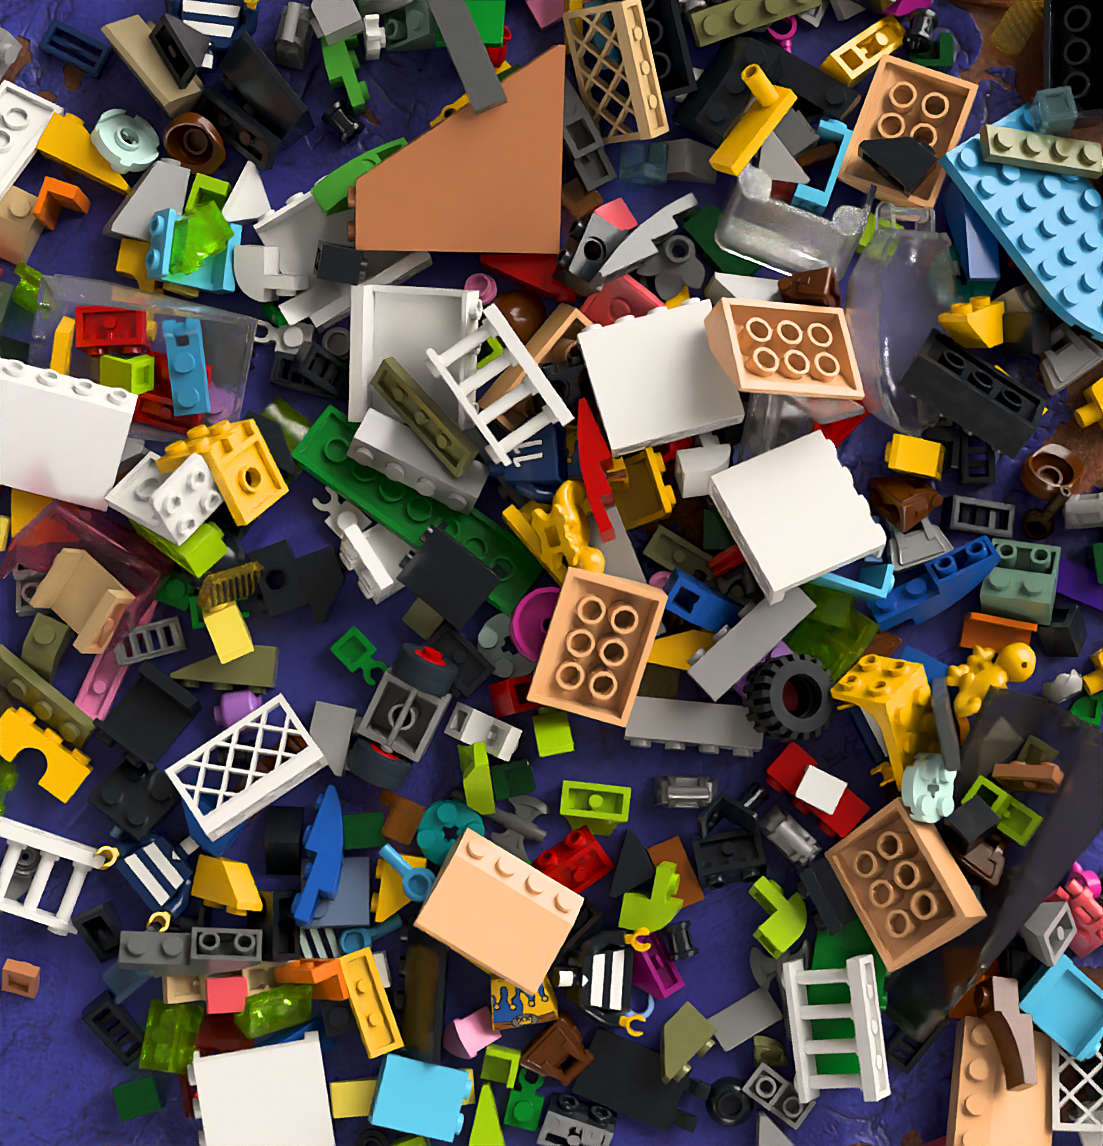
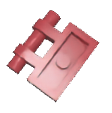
[1039,878,1103,959]

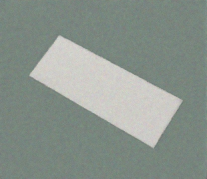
[278,280,341,326]

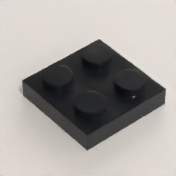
[88,760,182,845]

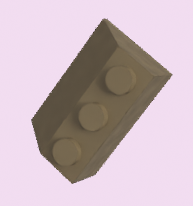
[100,15,205,120]

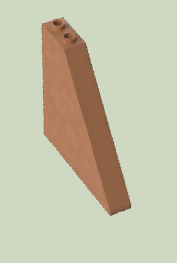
[347,45,565,254]

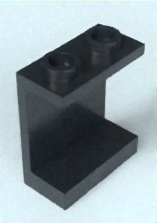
[396,520,508,631]
[92,659,202,771]

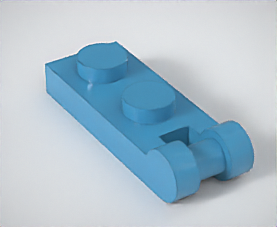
[162,317,211,416]

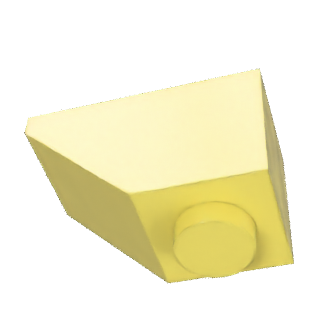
[202,596,254,664]

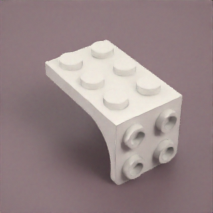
[104,451,224,546]
[339,523,417,605]

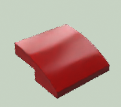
[132,350,213,435]

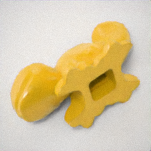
[531,480,605,574]
[945,642,1036,717]

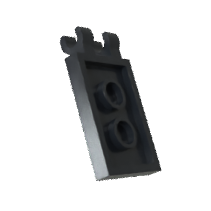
[571,1026,711,1133]

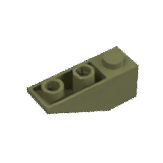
[170,645,280,694]

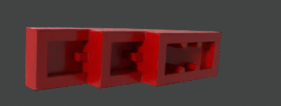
[577,397,616,544]

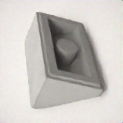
[706,987,784,1052]

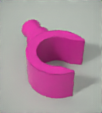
[766,15,797,54]
[1064,856,1101,899]

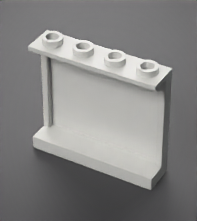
[253,160,433,334]
[348,284,483,431]
[576,298,745,458]
[0,358,138,512]
[707,429,886,605]
[187,1030,336,1146]

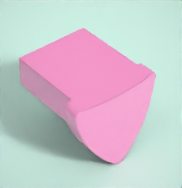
[442,1006,502,1059]

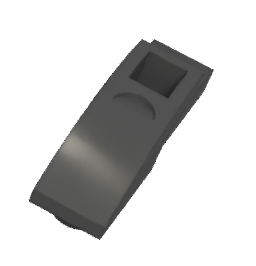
[563,75,617,193]
[118,927,262,977]

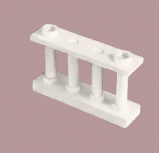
[425,303,575,467]
[0,816,106,936]
[781,954,890,1103]

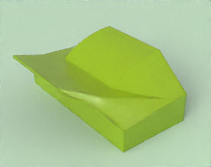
[457,741,496,815]
[560,780,631,836]

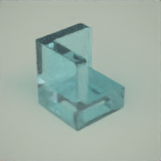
[1030,86,1078,137]
[619,140,669,187]
[102,959,152,1005]

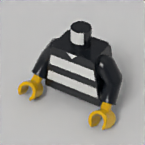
[552,927,651,1036]

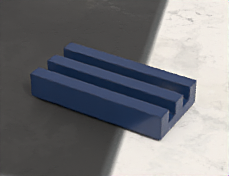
[38,19,114,80]

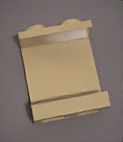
[29,548,137,654]

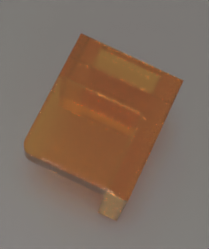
[561,176,604,222]
[378,788,426,845]

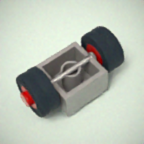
[347,643,458,790]

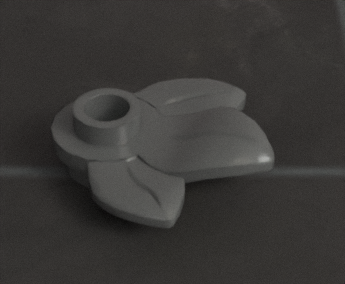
[637,235,705,301]

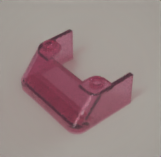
[0,499,174,650]

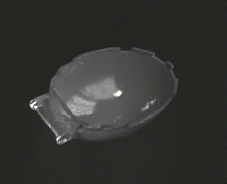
[843,201,963,438]

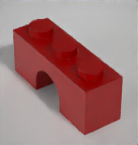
[763,741,870,839]

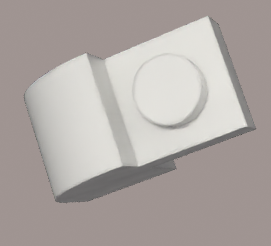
[234,245,309,302]
[674,431,731,498]
[444,702,522,762]

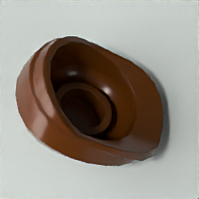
[163,112,226,176]
[481,289,546,349]
[1020,444,1084,501]

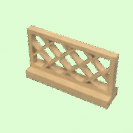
[562,0,669,144]

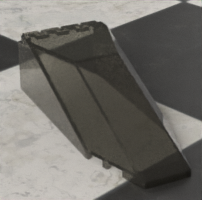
[882,684,1103,1042]

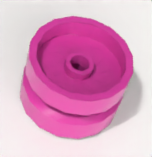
[508,586,561,663]

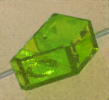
[168,200,235,275]

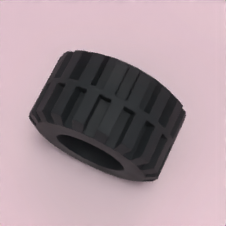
[742,653,838,742]

